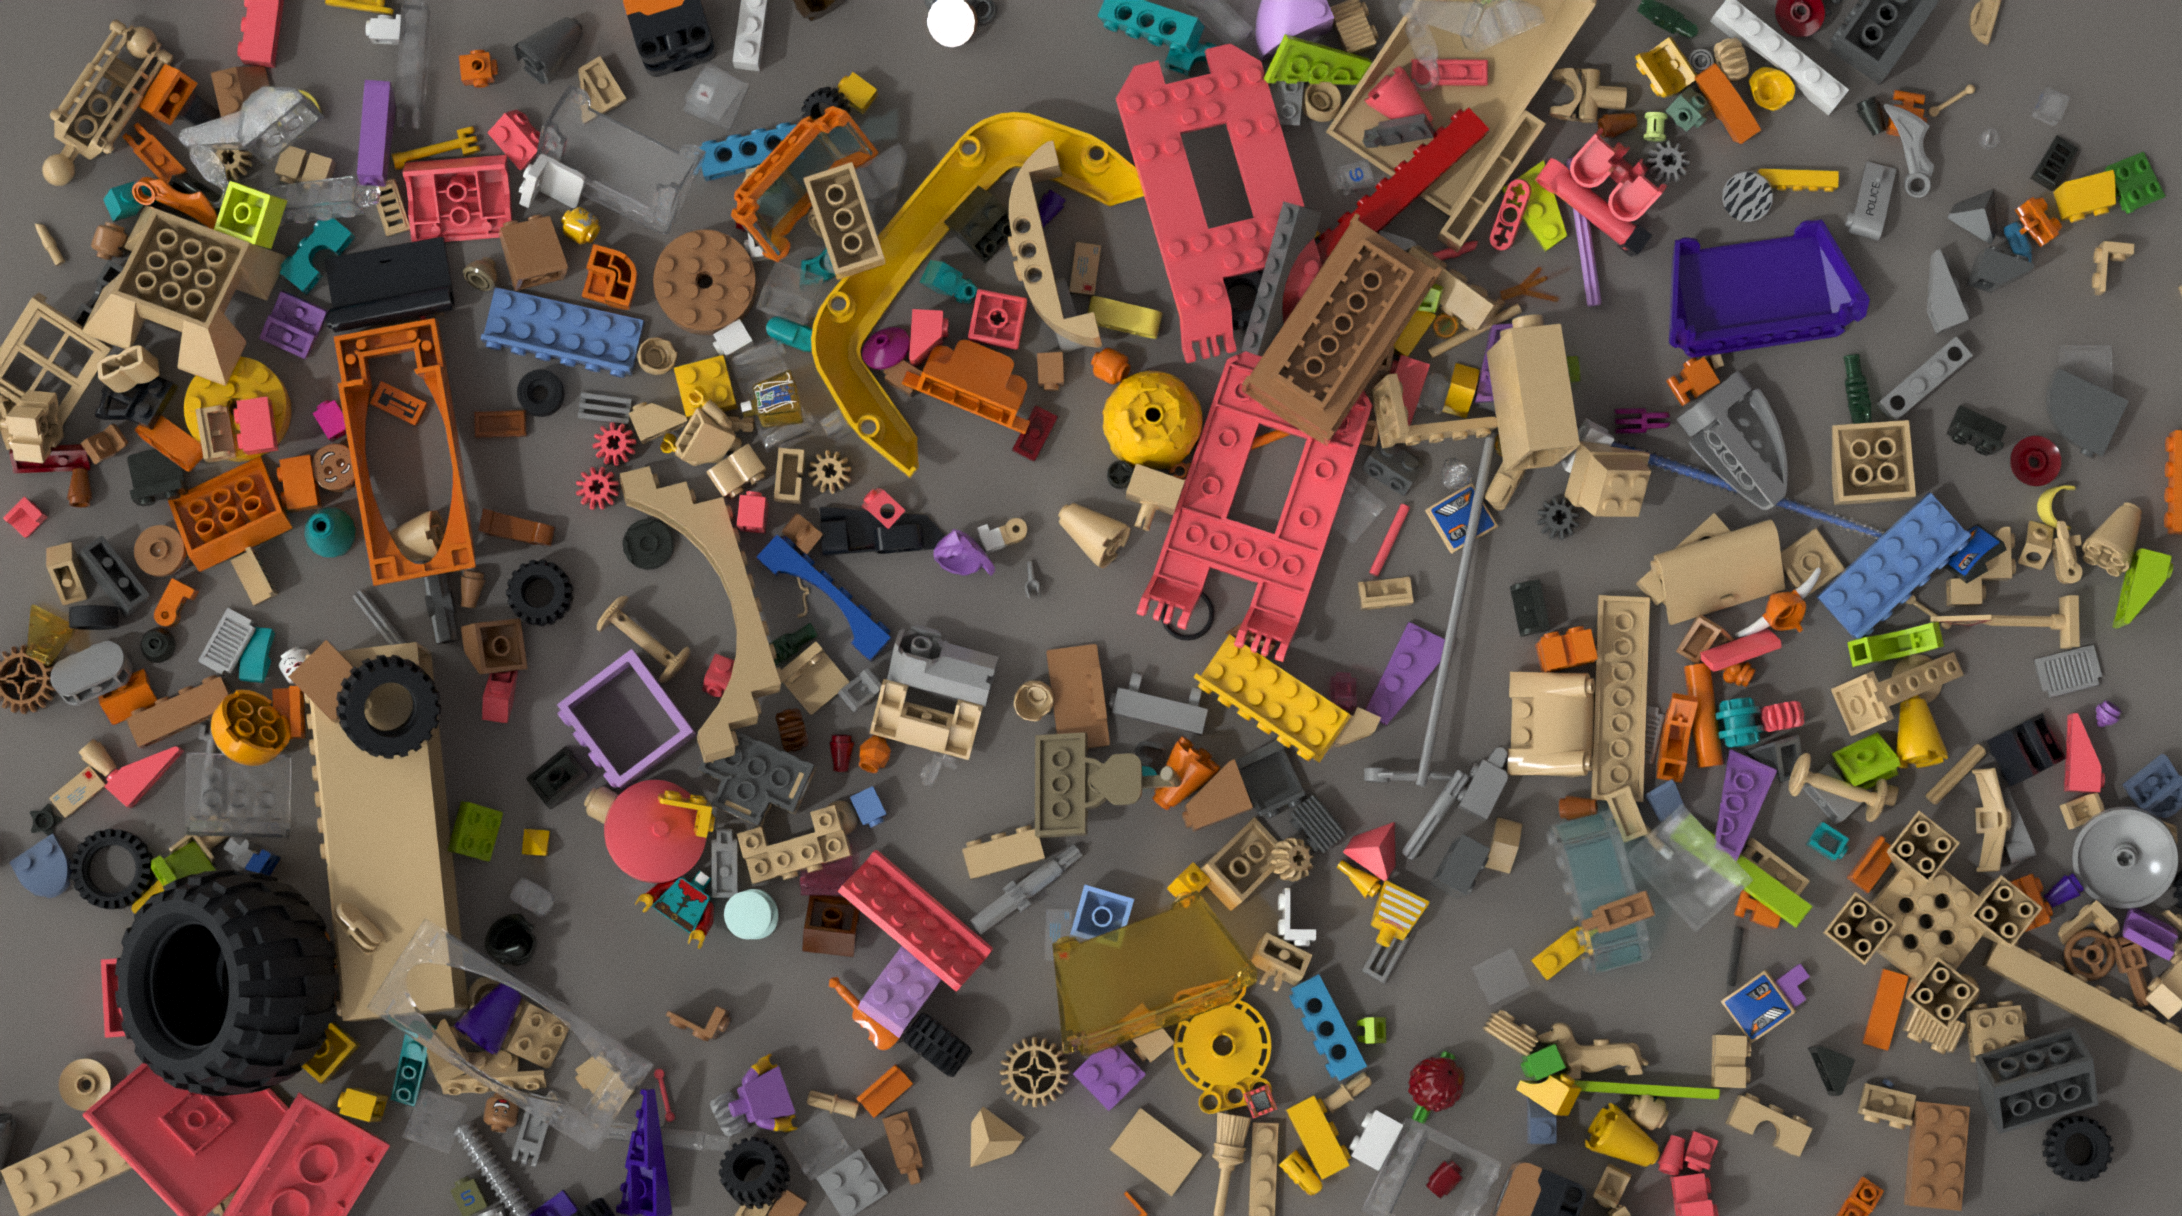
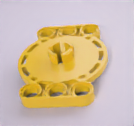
[1173,977,1272,1114]

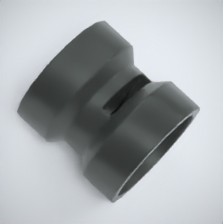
[1107,460,1133,489]

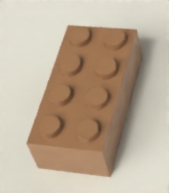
[1904,1101,1970,1211]

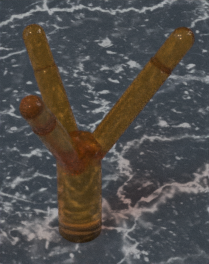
[1500,267,1558,302]

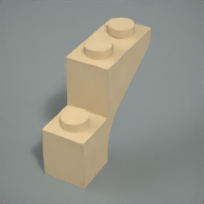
[1946,527,2016,607]

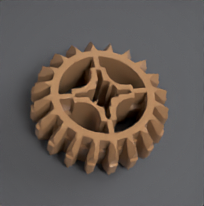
[0,645,57,714]

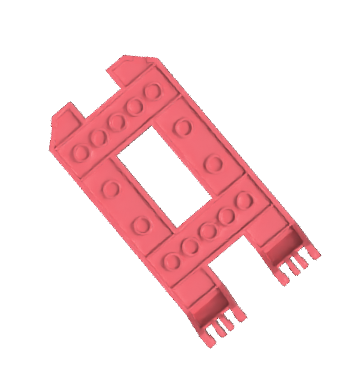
[1116,43,1322,364]
[1137,351,1373,662]

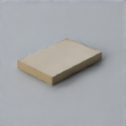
[1109,1108,1202,1196]

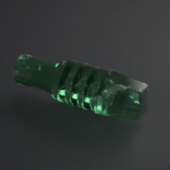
[1843,354,1872,424]
[769,623,818,666]

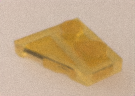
[26,604,76,666]

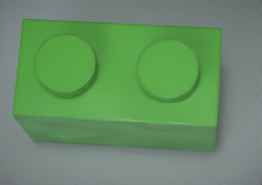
[1520,1044,1566,1081]

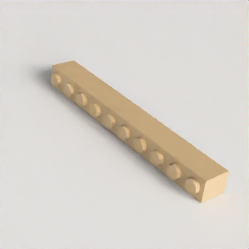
[1982,942,2182,1072]

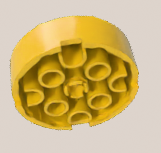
[184,356,292,462]

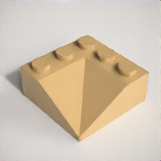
[1832,420,1916,505]

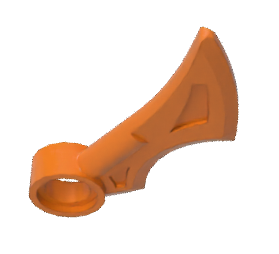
[132,177,222,233]

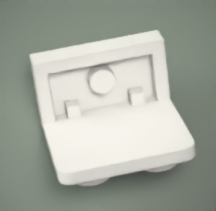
[519,153,586,208]
[1278,888,1316,947]

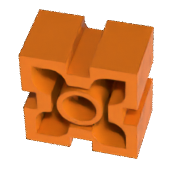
[1535,626,1598,673]

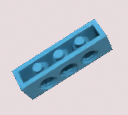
[697,122,804,181]
[1289,974,1367,1081]

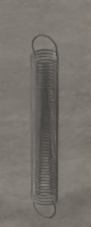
[1726,918,1744,994]

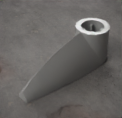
[2001,787,2036,865]

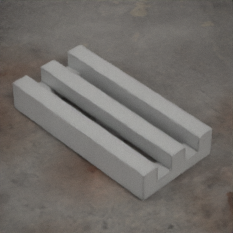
[578,392,632,425]
[1361,937,1409,984]

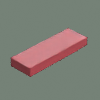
[1411,59,1488,86]
[1700,629,1781,672]

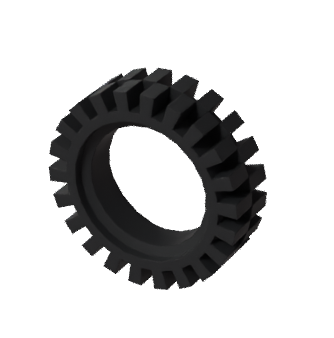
[70,829,154,910]

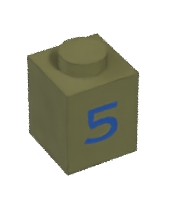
[450,1176,490,1216]

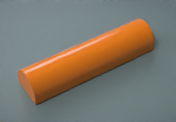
[1684,663,1724,768]

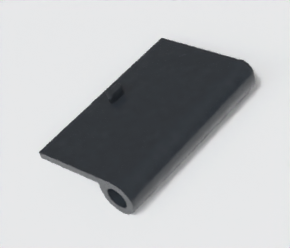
[324,237,455,333]

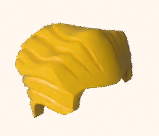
[1749,67,1795,111]

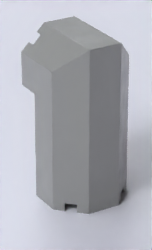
[887,625,999,708]

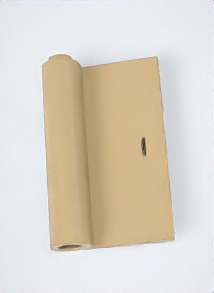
[1651,519,1785,625]

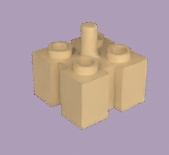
[0,390,64,463]

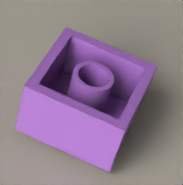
[1073,1037,1146,1111]

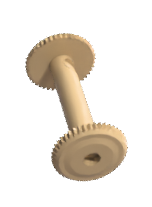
[597,596,690,683]
[1789,753,1888,822]

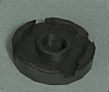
[622,519,674,570]

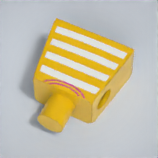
[1371,880,1430,947]

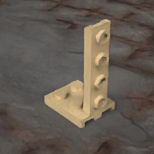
[1370,374,1498,448]
[1831,652,1964,736]

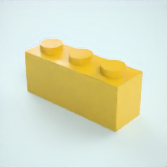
[337,1088,389,1122]
[1285,1095,1351,1180]

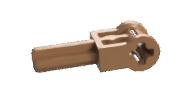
[2109,936,2150,1007]

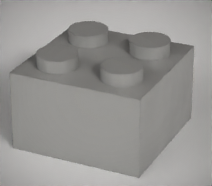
[816,1149,889,1216]

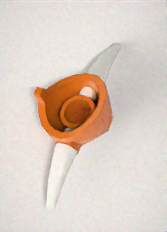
[1735,567,1821,638]

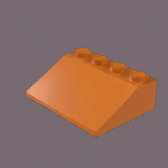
[168,456,293,572]

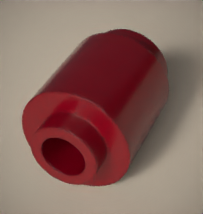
[1426,1160,1463,1199]

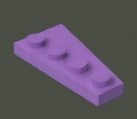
[1366,622,1455,725]
[1713,749,1777,861]

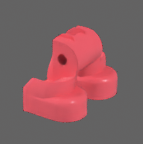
[1570,127,1667,222]

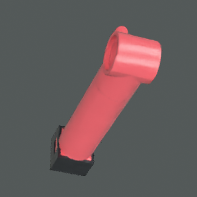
[1535,158,1652,257]

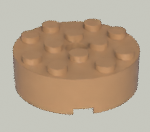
[653,230,757,335]

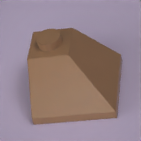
[461,618,528,675]

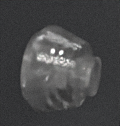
[1441,457,1474,490]

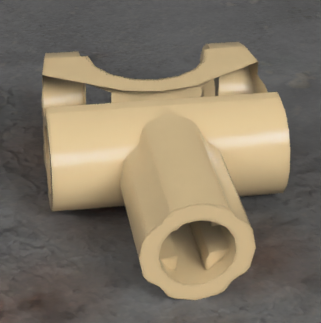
[1549,68,1627,123]

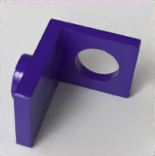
[530,1190,579,1216]

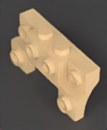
[870,679,983,760]
[737,805,853,884]

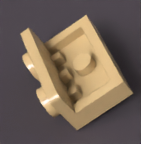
[1858,1083,1916,1130]

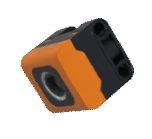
[623,0,716,77]

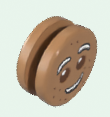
[312,444,355,493]

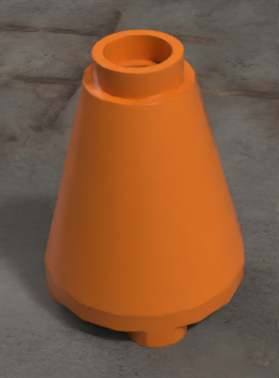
[1152,736,1221,810]

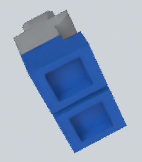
[224,836,281,876]

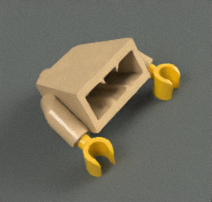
[660,386,742,466]

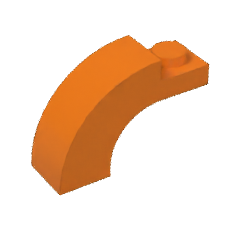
[1656,693,1698,783]

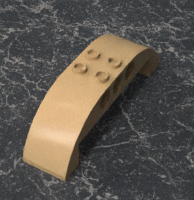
[1008,141,1102,348]

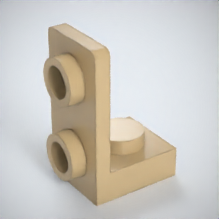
[2092,241,2134,295]
[2058,900,2120,945]

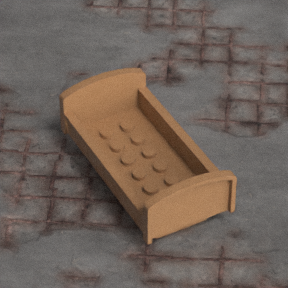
[1242,213,1442,446]

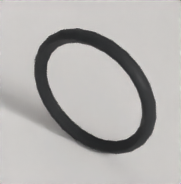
[1161,592,1214,641]

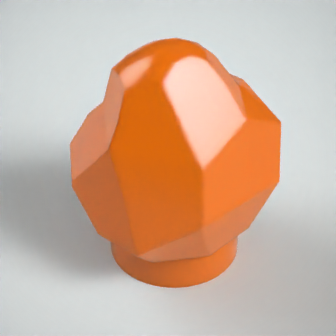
[859,735,891,773]

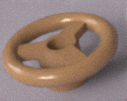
[2064,929,2115,981]

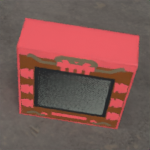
[1243,1085,1277,1119]

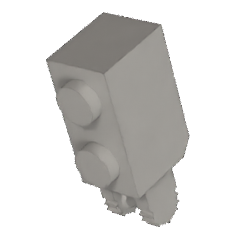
[1456,747,1508,821]

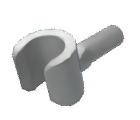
[1025,561,1042,599]

